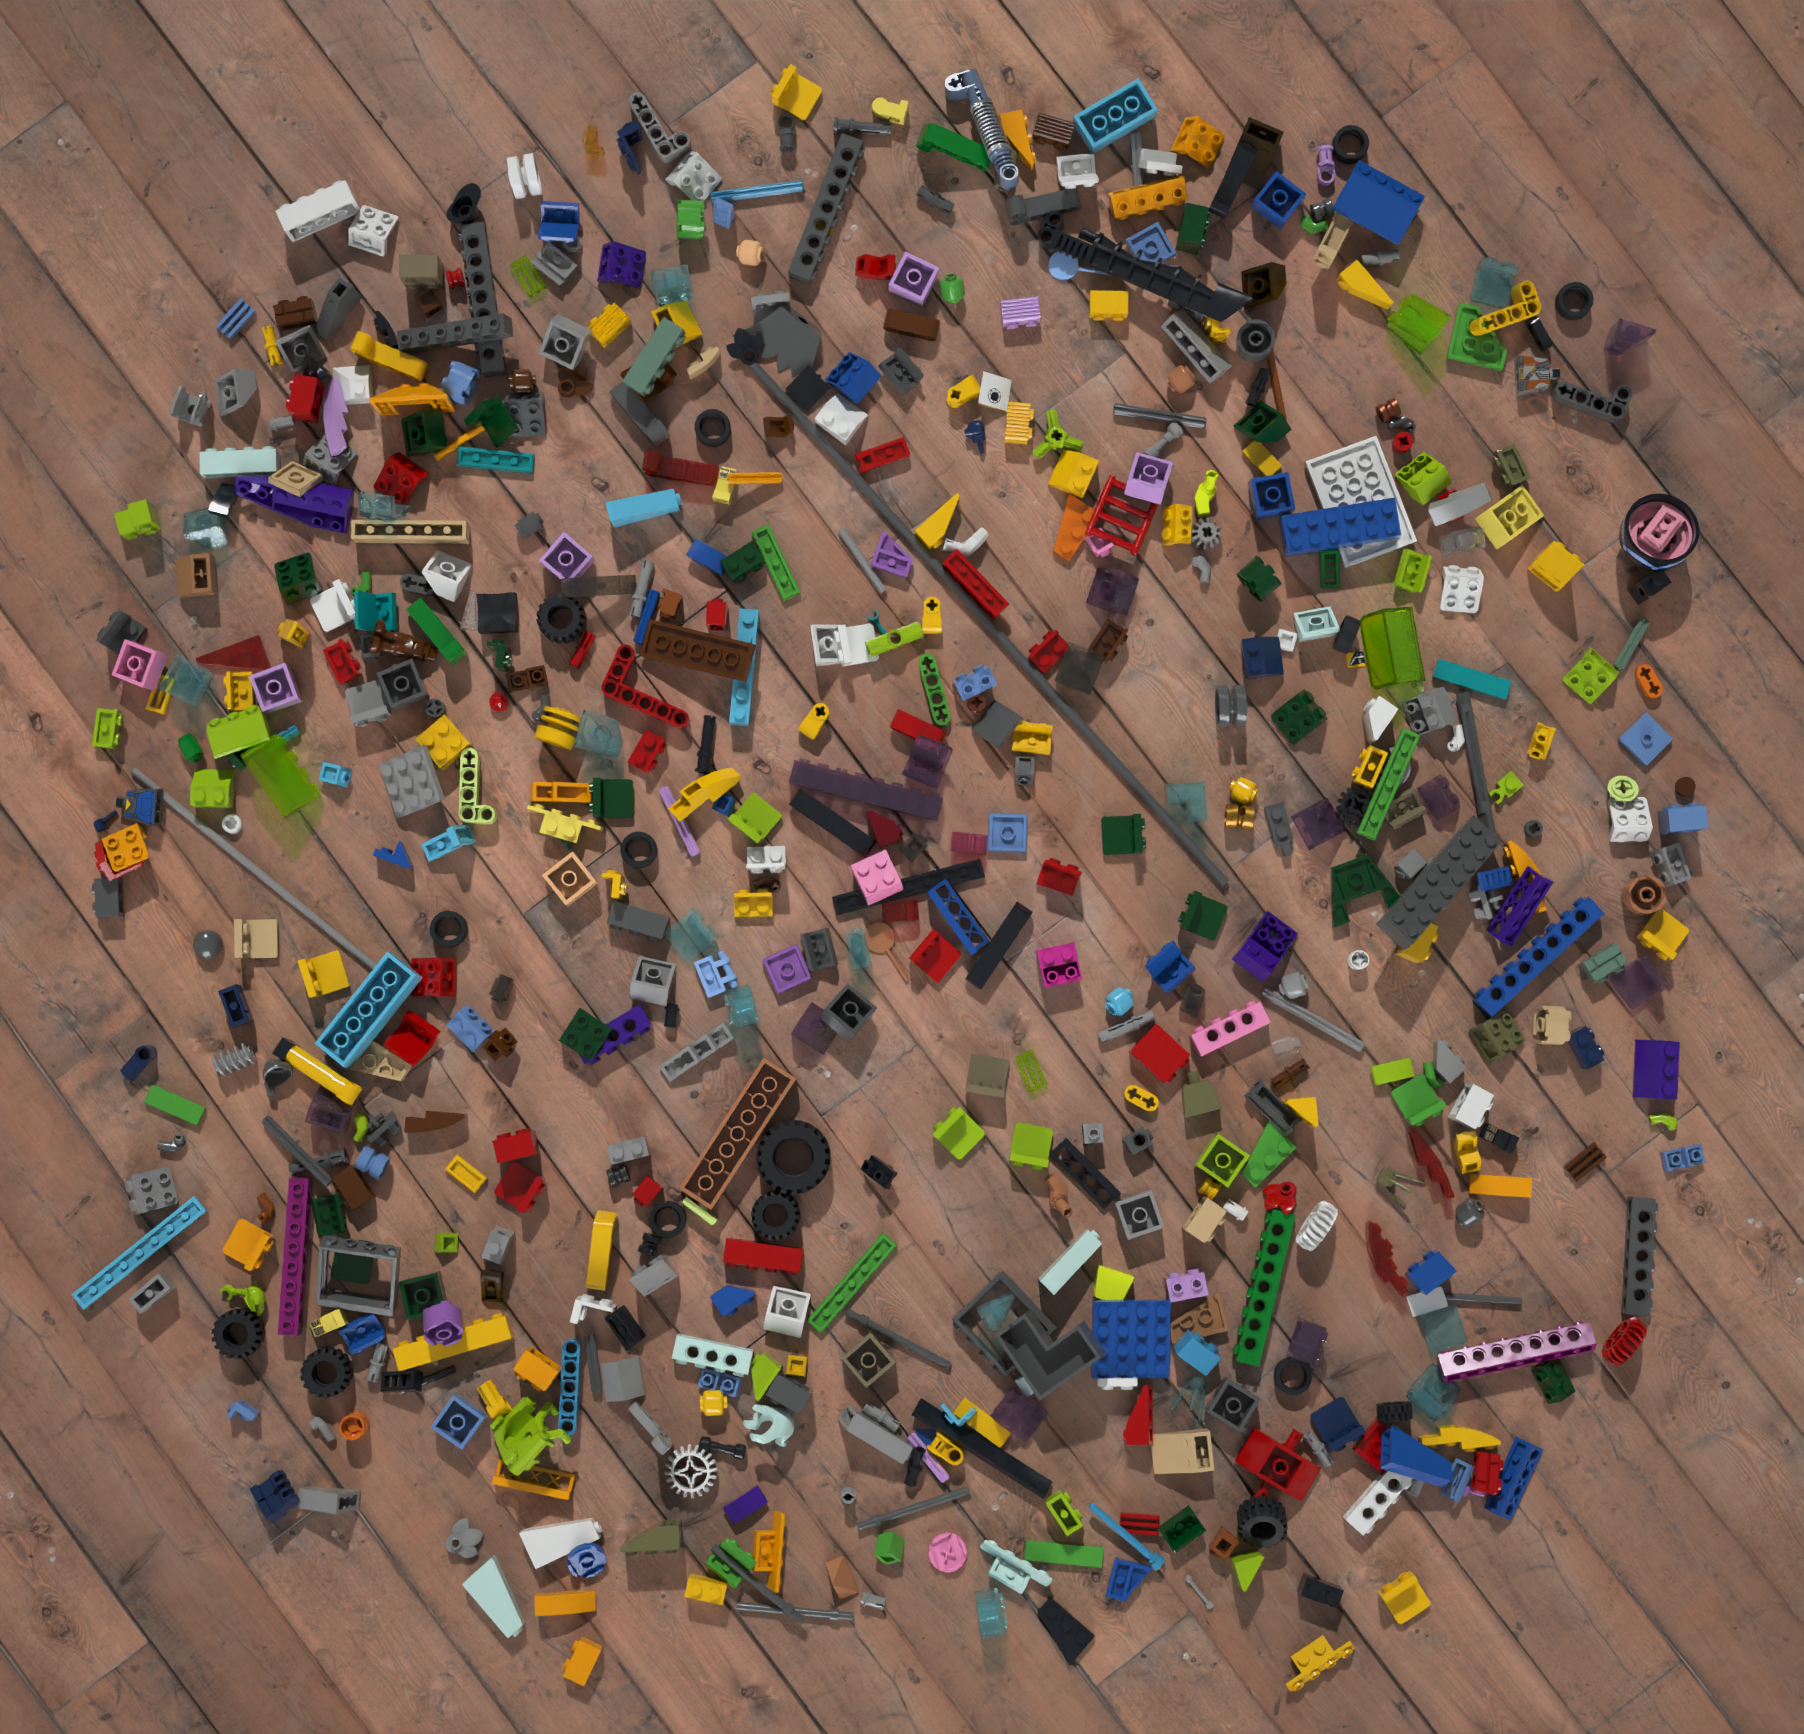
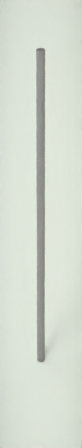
[131,768,377,970]

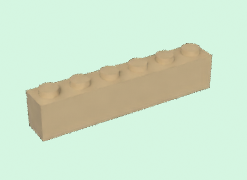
[351,520,470,544]

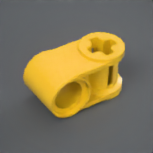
[946,375,981,408]
[922,597,942,634]
[797,703,829,740]
[926,1432,964,1465]

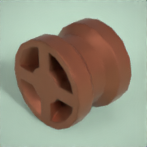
[967,693,987,714]

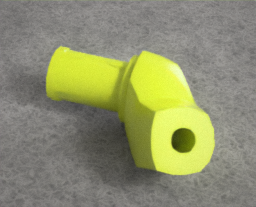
[1194,470,1218,517]

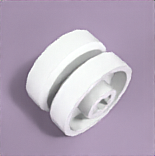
[507,153,542,199]

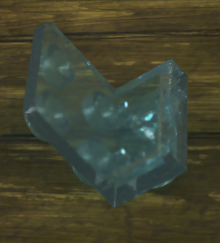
[1470,257,1520,309]
[358,492,411,522]
[665,908,718,962]

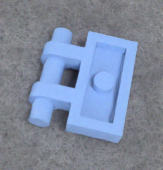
[694,950,739,998]

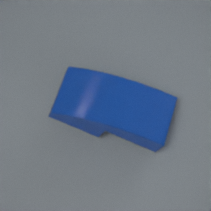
[686,539,727,576]

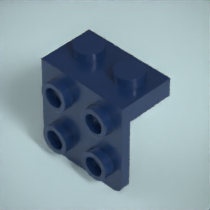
[616,121,643,175]
[1310,1397,1366,1452]

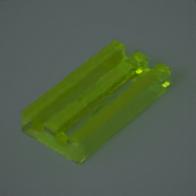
[510,255,546,298]
[1015,1050,1047,1092]

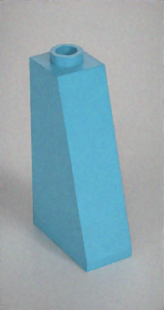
[605,489,682,528]

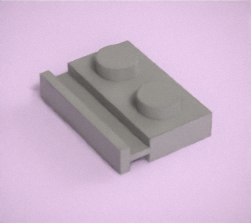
[531,242,578,287]

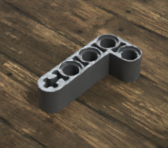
[1006,188,1081,225]
[609,382,670,449]
[1551,382,1632,423]

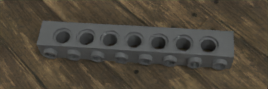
[788,133,865,285]
[459,222,507,377]

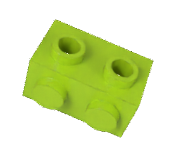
[1044,1489,1083,1536]

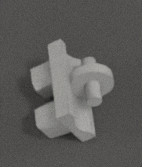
[1469,886,1503,919]

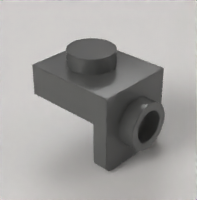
[360,634,383,661]

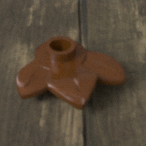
[558,366,593,398]

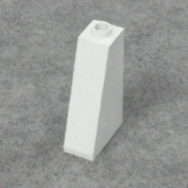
[519,1518,602,1569]

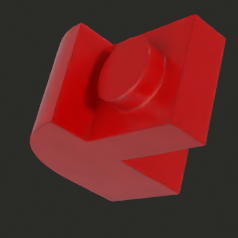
[855,254,896,280]

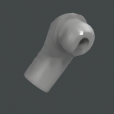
[309,1417,336,1442]

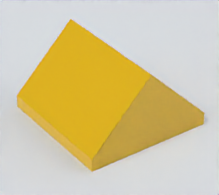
[1282,1097,1319,1127]

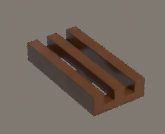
[1564,1142,1607,1181]

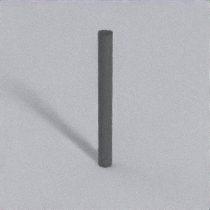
[1444,1293,1522,1305]

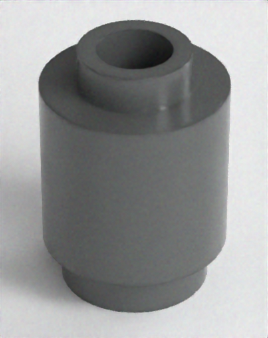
[515,512,544,538]

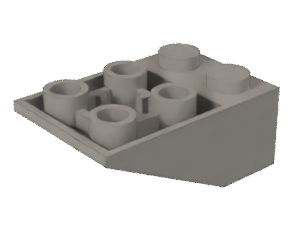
[629,1254,679,1297]

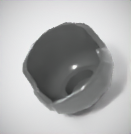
[193,930,223,959]

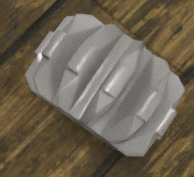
[1191,517,1223,550]

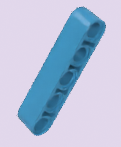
[558,1338,582,1436]

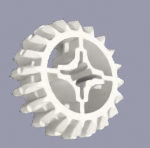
[1296,1200,1338,1251]
[665,1444,718,1498]

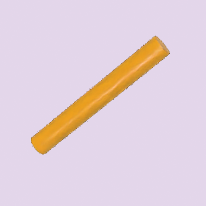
[433,425,485,461]

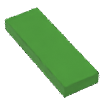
[144,1084,206,1125]

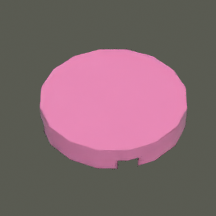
[928,1532,967,1573]

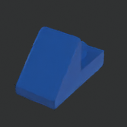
[373,841,413,870]

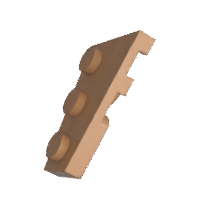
[1170,1292,1229,1344]

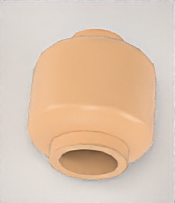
[736,240,766,266]

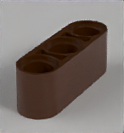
[883,309,940,341]

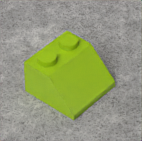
[190,769,235,808]

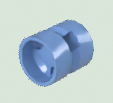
[354,1146,391,1180]

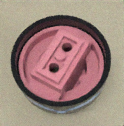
[1619,493,1699,572]

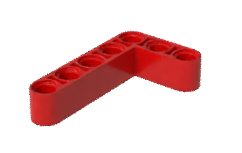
[601,644,690,729]

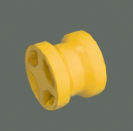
[1198,1176,1221,1200]

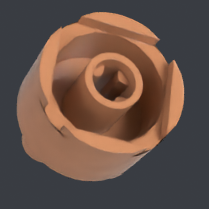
[1621,875,1666,915]

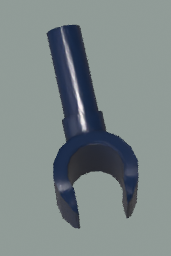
[94,810,118,832]

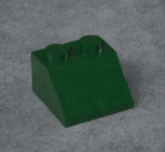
[401,409,447,457]

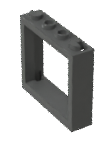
[316,1236,401,1317]
[952,1269,1057,1376]

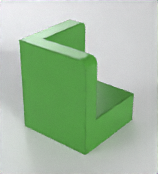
[874,1531,905,1565]

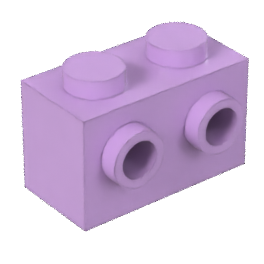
[1164,1268,1208,1302]

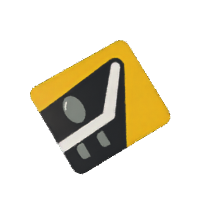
[1346,651,1365,668]

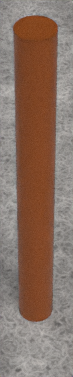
[1267,350,1287,420]

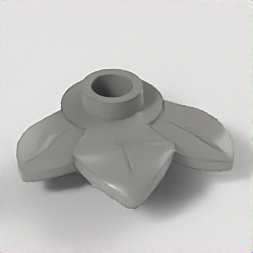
[445,1518,484,1558]

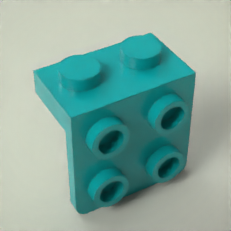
[354,590,397,632]

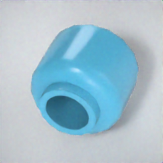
[1105,987,1134,1016]

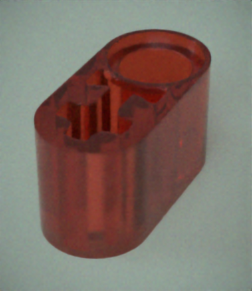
[881,900,919,923]

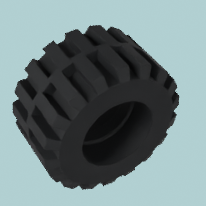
[536,593,587,644]
[751,1190,800,1240]
[211,1308,265,1359]
[300,1347,353,1398]
[1237,1495,1288,1548]

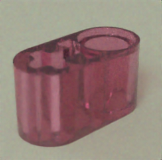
[950,832,988,855]

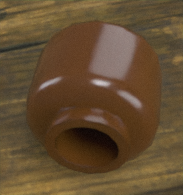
[509,369,537,395]

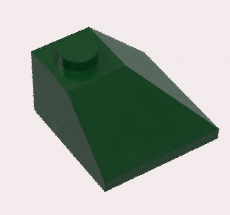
[1233,401,1291,442]

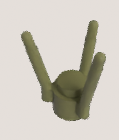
[1376,1168,1425,1208]

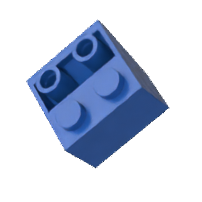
[825,351,882,404]

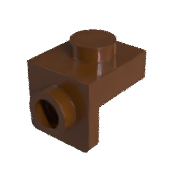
[763,415,794,438]

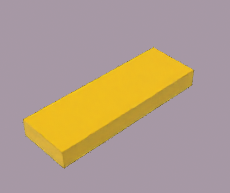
[953,1397,1012,1448]

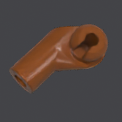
[257,1192,274,1222]

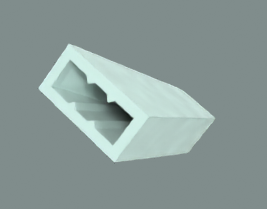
[1038,1229,1102,1295]
[462,1555,525,1638]

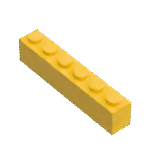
[393,1312,514,1371]

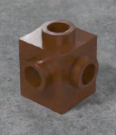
[482,1028,518,1062]

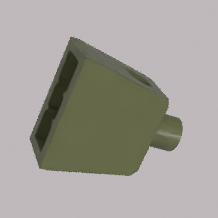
[1181,1070,1222,1118]

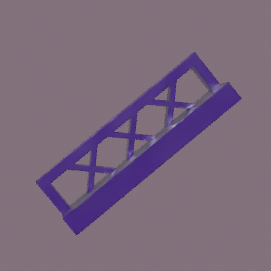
[1487,866,1554,946]

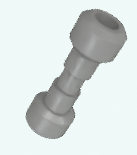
[1143,423,1183,458]

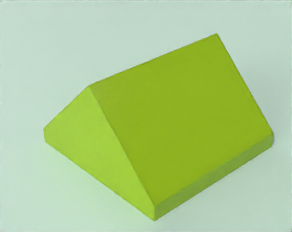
[1230,1549,1265,1592]

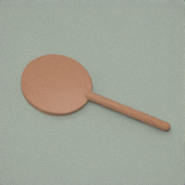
[864,922,909,981]

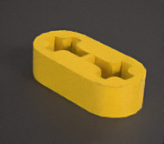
[1124,1085,1159,1111]

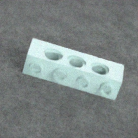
[672,1334,754,1377]

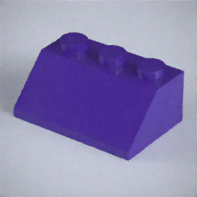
[1632,1039,1680,1100]

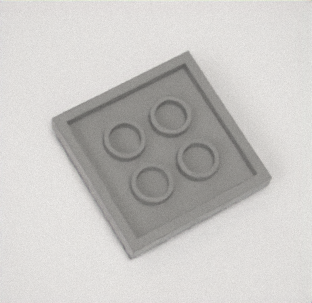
[379,745,445,819]

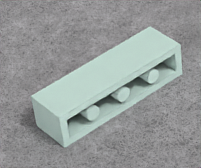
[199,446,280,478]

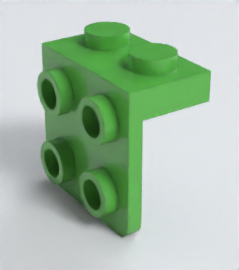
[1391,1074,1447,1127]
[704,1538,757,1588]

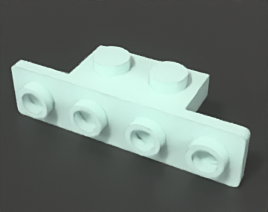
[980,1540,1053,1594]

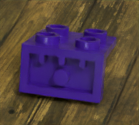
[597,241,646,288]

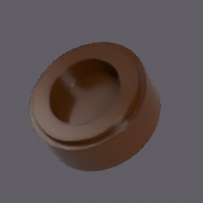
[1675,777,1696,796]

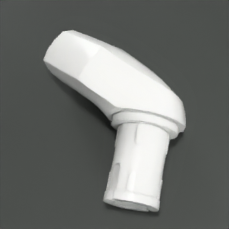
[943,527,989,558]

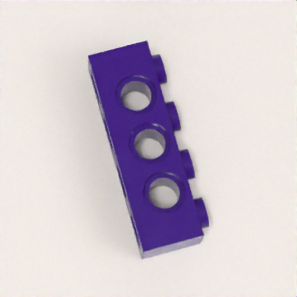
[578,1004,653,1065]

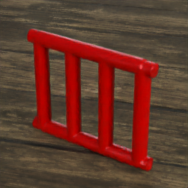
[1085,475,1158,556]

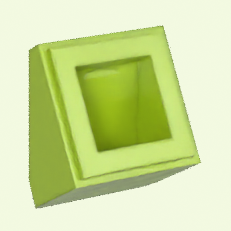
[434,1233,458,1253]

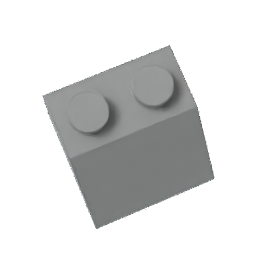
[629,956,676,1006]

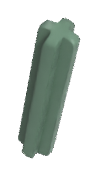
[1614,618,1650,670]

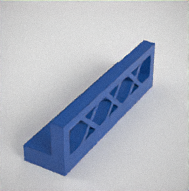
[927,879,989,956]
[1484,1437,1543,1520]

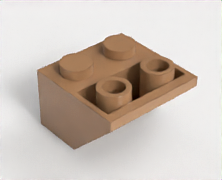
[176,553,217,598]

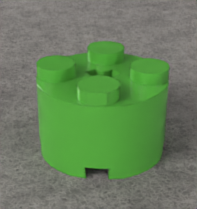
[676,200,704,239]

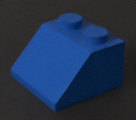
[1405,1250,1457,1295]

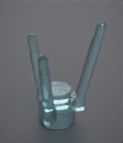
[1171,1375,1207,1424]

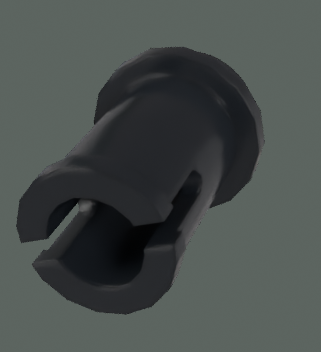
[664,1003,680,1028]

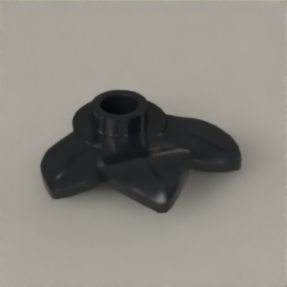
[726,328,763,365]

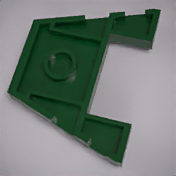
[1330,854,1400,928]

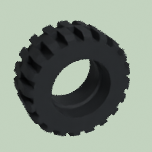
[756,1120,831,1195]

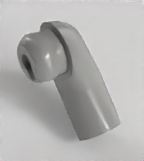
[1192,556,1211,583]

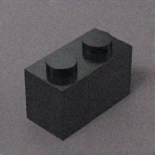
[1297,1573,1344,1609]

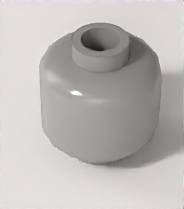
[1279,971,1309,999]

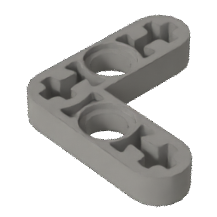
[628,1401,673,1455]

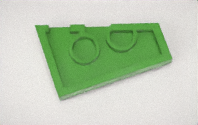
[1241,1120,1297,1188]

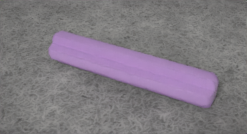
[907,1432,949,1483]

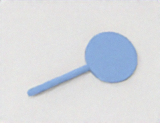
[1048,251,1112,280]

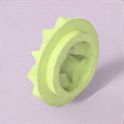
[1607,776,1639,803]

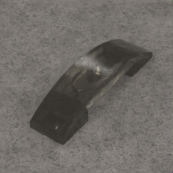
[561,575,636,598]

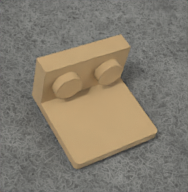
[234,919,278,959]

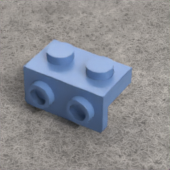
[952,664,997,701]
[447,1005,494,1052]

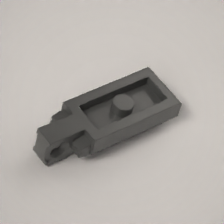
[1264,802,1294,857]

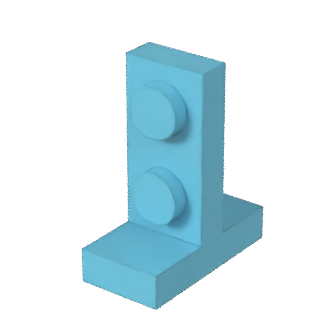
[421,824,476,862]

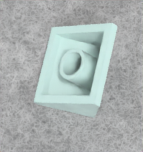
[1293,606,1340,642]

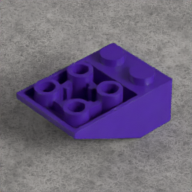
[1232,910,1298,982]

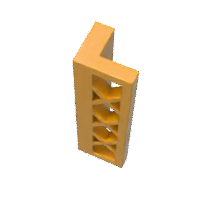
[492,1458,575,1500]

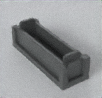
[1244,1079,1303,1136]

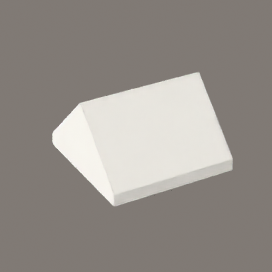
[810,625,841,667]

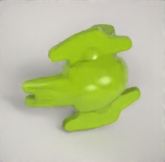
[219,1281,267,1317]

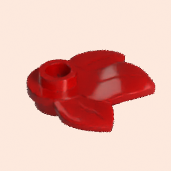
[1262,1182,1297,1215]

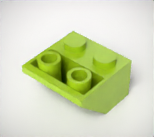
[1394,452,1452,506]

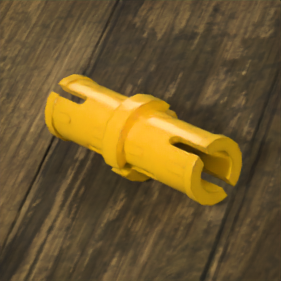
[261,326,283,366]

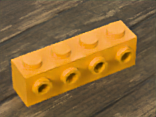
[1107,175,1188,220]

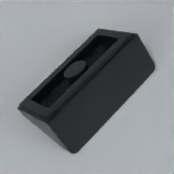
[605,1305,646,1350]

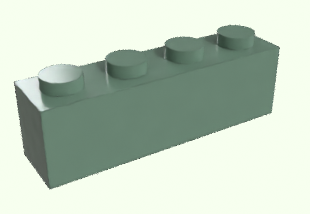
[622,317,686,397]

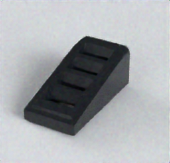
[380,1370,423,1392]

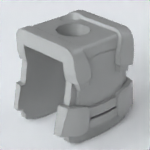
[170,385,212,427]

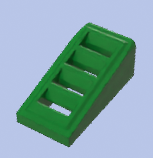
[1319,549,1340,588]

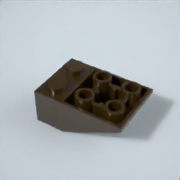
[1225,117,1284,190]

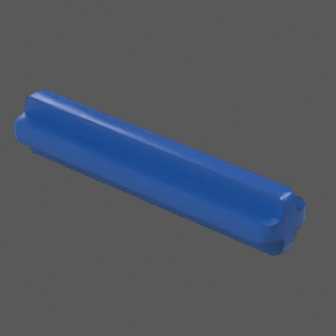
[633,589,660,645]

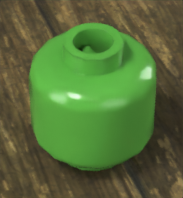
[939,273,965,304]

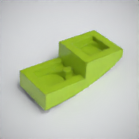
[1370,1057,1415,1085]

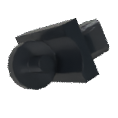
[861,1155,897,1190]

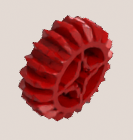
[1602,1316,1647,1366]

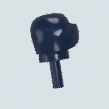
[964,420,986,454]

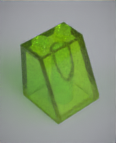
[1386,293,1452,355]

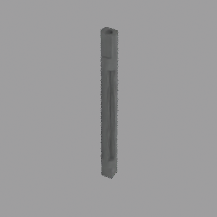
[1456,692,1496,833]

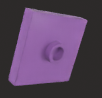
[762,944,813,994]

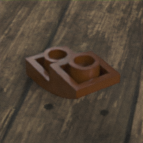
[505,665,548,693]

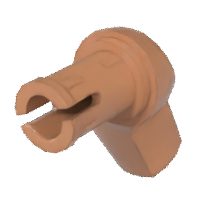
[1045,1172,1073,1218]

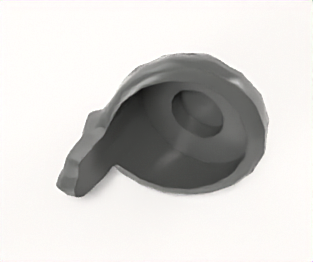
[262,1059,293,1099]

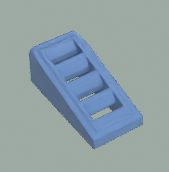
[713,197,735,229]

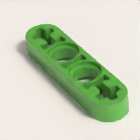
[919,654,951,727]

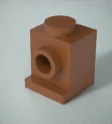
[658,588,683,620]
[1208,1526,1240,1560]

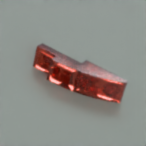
[1365,1220,1409,1295]

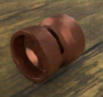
[1375,398,1401,423]

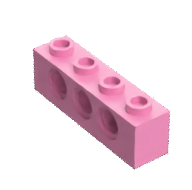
[1190,1000,1271,1056]

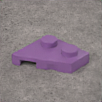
[871,531,913,578]

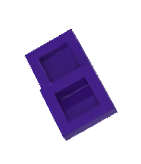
[723,1485,768,1524]

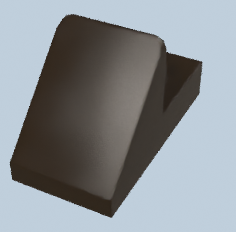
[480,1270,504,1302]

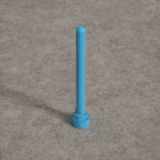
[1089,1503,1165,1571]

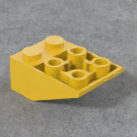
[1527,541,1585,592]

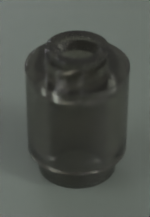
[489,974,514,1003]

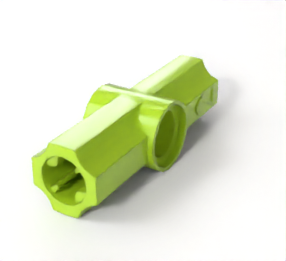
[865,621,924,657]

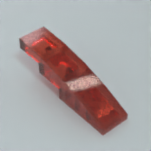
[1407,1127,1455,1199]

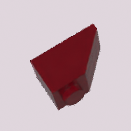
[866,810,903,848]

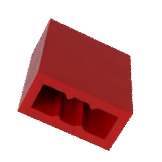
[1129,1023,1190,1083]

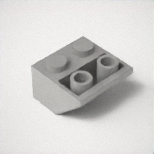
[1402,687,1457,736]

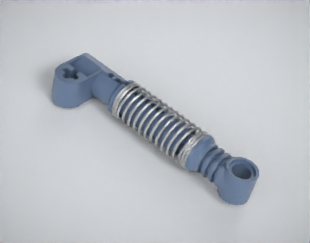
[945,69,1019,190]

